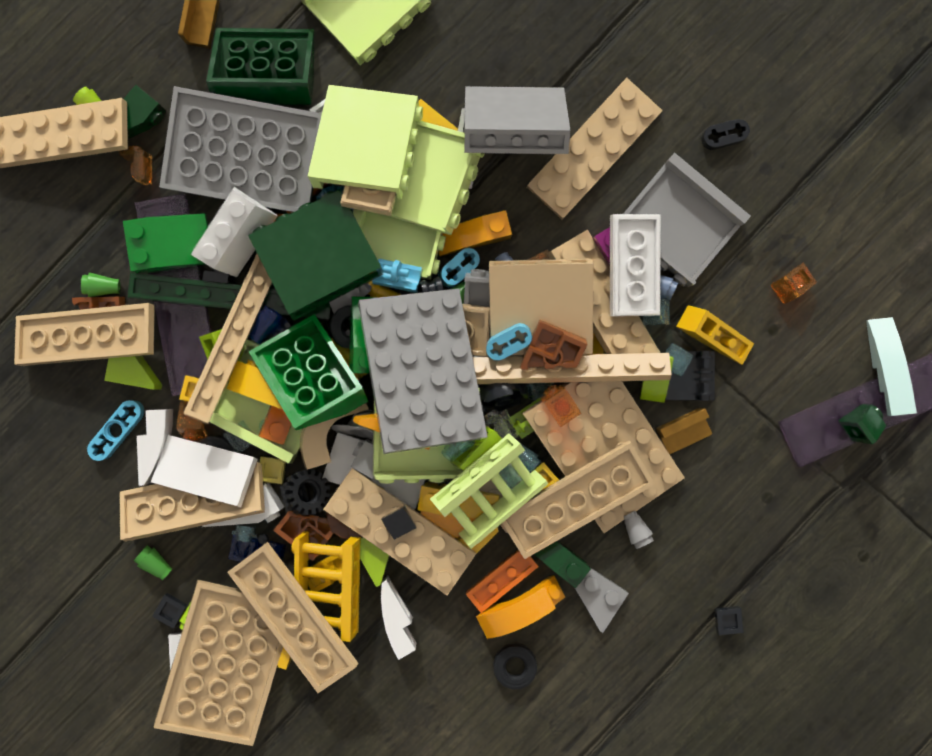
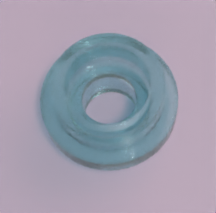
[232,525,257,542]

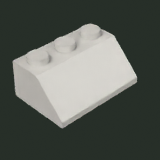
[191,187,278,277]

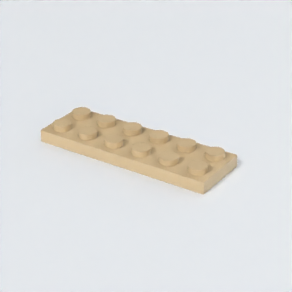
[527,78,663,220]
[0,98,128,168]
[547,230,660,382]
[14,303,154,366]
[502,440,655,559]
[120,462,265,542]
[323,468,476,595]
[227,542,359,693]

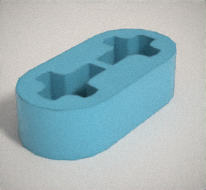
[438,248,480,288]
[486,323,532,360]

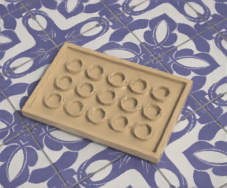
[522,381,685,533]
[154,580,283,746]

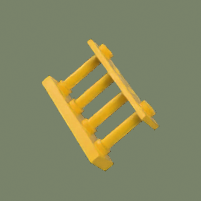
[292,531,361,642]

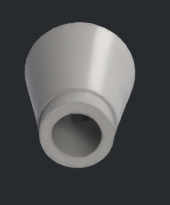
[623,511,654,549]

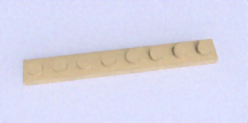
[183,254,272,424]
[472,353,671,384]

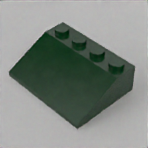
[206,28,314,105]

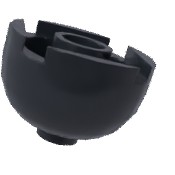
[478,383,528,412]

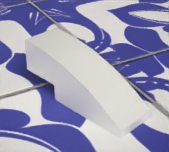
[137,409,173,486]
[381,576,417,660]

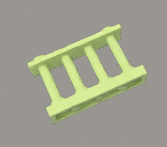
[430,434,549,549]

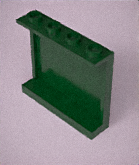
[248,189,384,321]

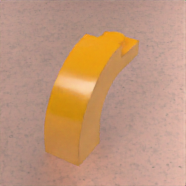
[476,575,565,639]

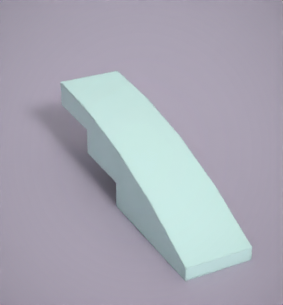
[866,317,917,416]

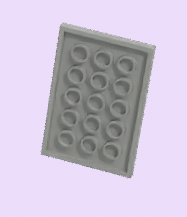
[159,86,322,212]
[358,289,487,454]

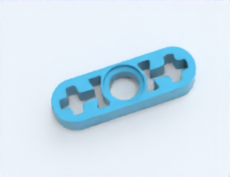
[87,400,145,461]

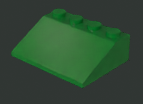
[248,314,368,430]

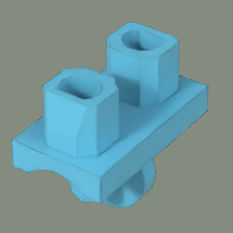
[372,259,423,293]

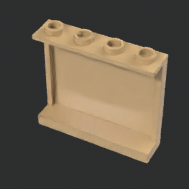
[489,259,593,357]

